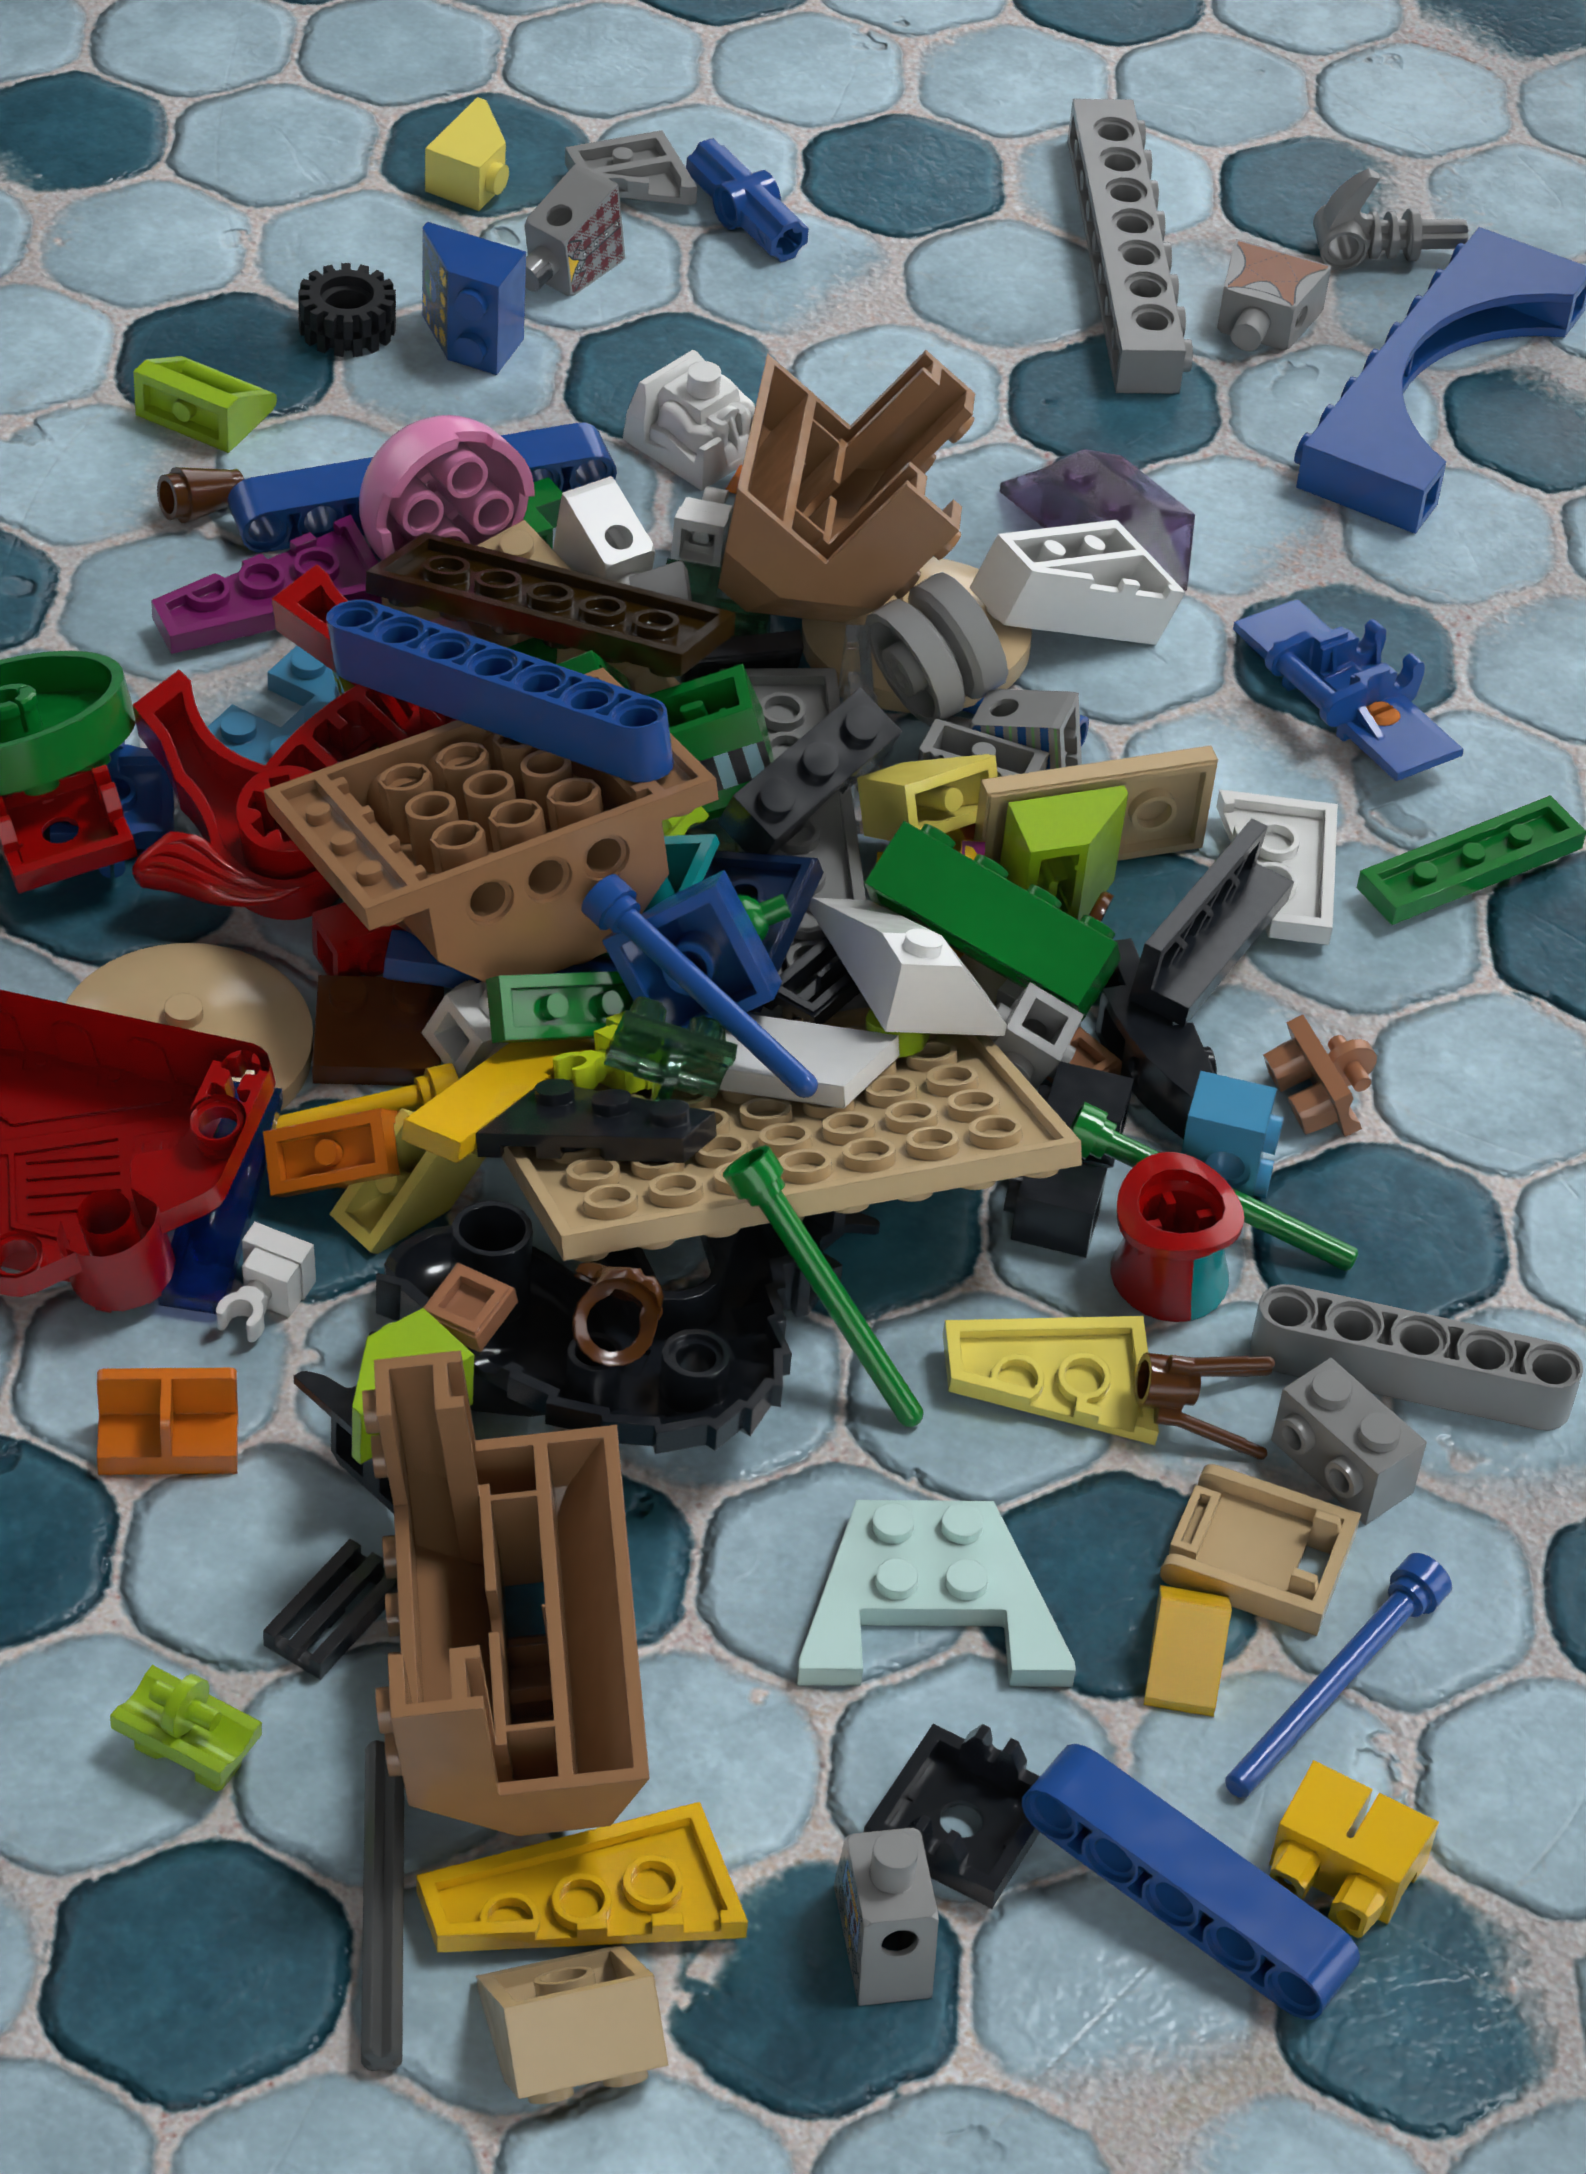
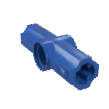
[686,138,809,263]

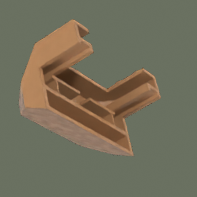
[718,350,975,623]
[362,1350,650,1836]

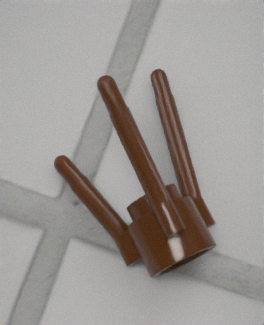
[1134,1352,1275,1460]

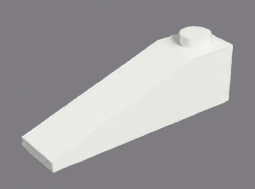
[809,898,1007,1036]

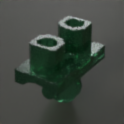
[604,996,738,1101]

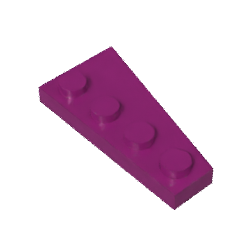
[151,515,382,654]

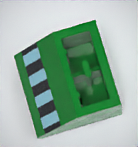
[646,664,774,822]

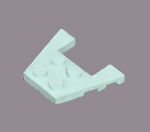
[797,1500,1076,1687]

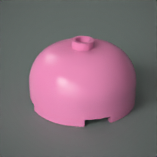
[359,415,535,560]

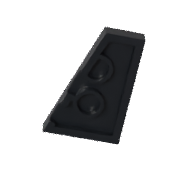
[476,1079,717,1163]

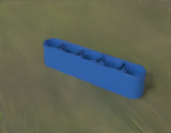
[1022,1744,1360,2020]

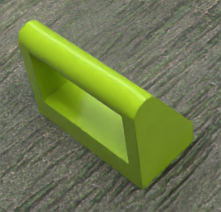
[133,356,277,453]

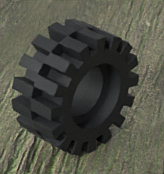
[298,263,396,357]

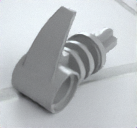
[1313,168,1468,270]

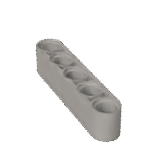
[1250,1284,1583,1430]

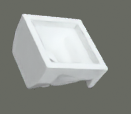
[623,350,755,491]

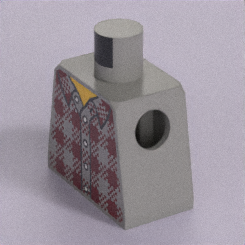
[524,163,625,295]

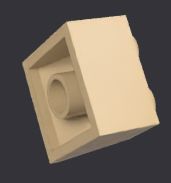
[476,1944,669,2104]

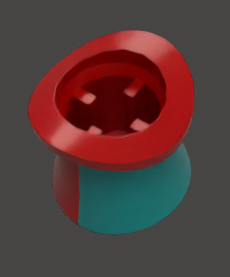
[1110,1152,1244,1322]

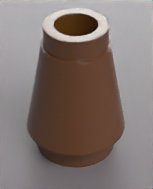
[157,467,244,524]

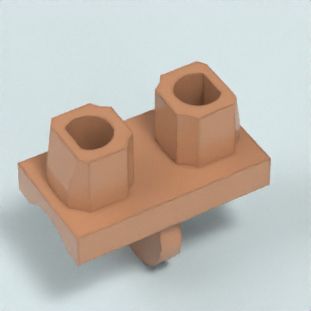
[1263,1014,1377,1137]

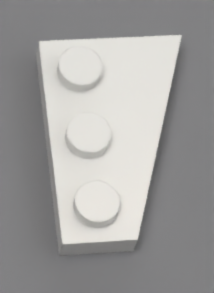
[1216,789,1338,945]

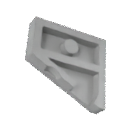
[565,130,697,205]

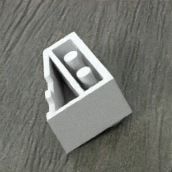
[970,520,1186,645]

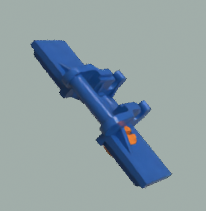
[1233,599,1464,781]

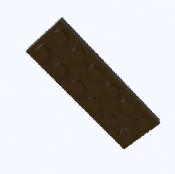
[366,532,736,677]

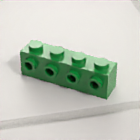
[864,821,1121,1022]

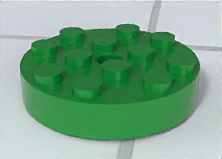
[0,651,136,796]

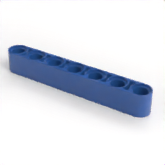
[227,423,617,552]
[326,600,674,783]

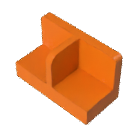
[263,1108,400,1198]
[97,1367,239,1475]

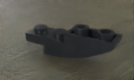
[1095,938,1217,1140]

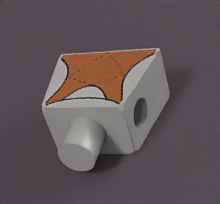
[1217,239,1331,351]

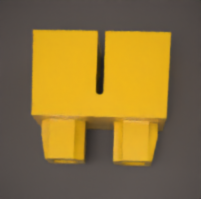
[1269,1760,1439,1938]

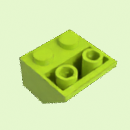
[1000,785,1128,921]

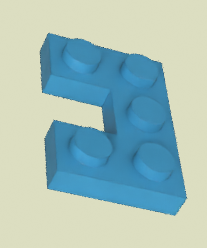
[208,646,340,765]

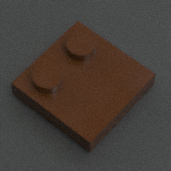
[312,975,444,1086]

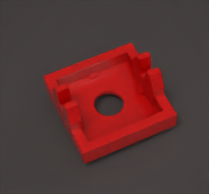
[0,765,138,894]

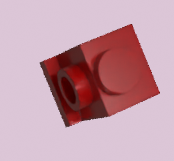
[312,902,406,976]

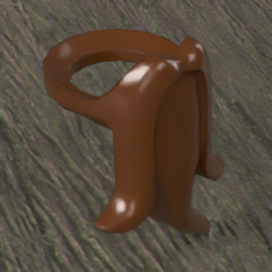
[572,1262,664,1367]

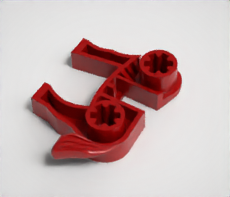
[132,564,456,920]

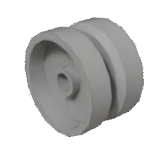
[865,572,1008,726]

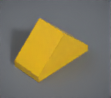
[1143,1585,1232,1717]

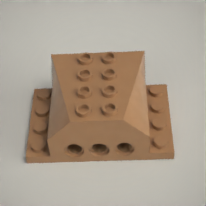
[264,668,719,983]

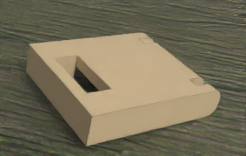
[1160,1464,1361,1636]

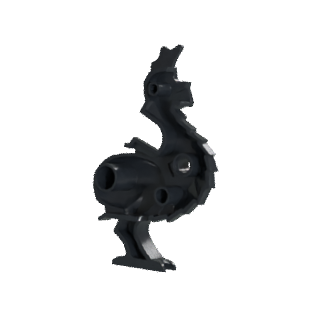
[293,1201,880,1514]

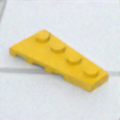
[416,1802,748,1953]

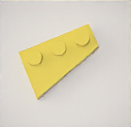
[942,1316,1159,1445]

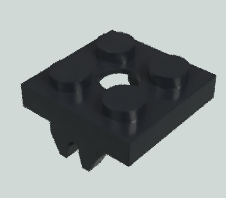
[864,1724,1040,1909]

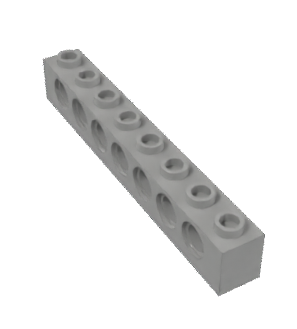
[1067,99,1193,394]

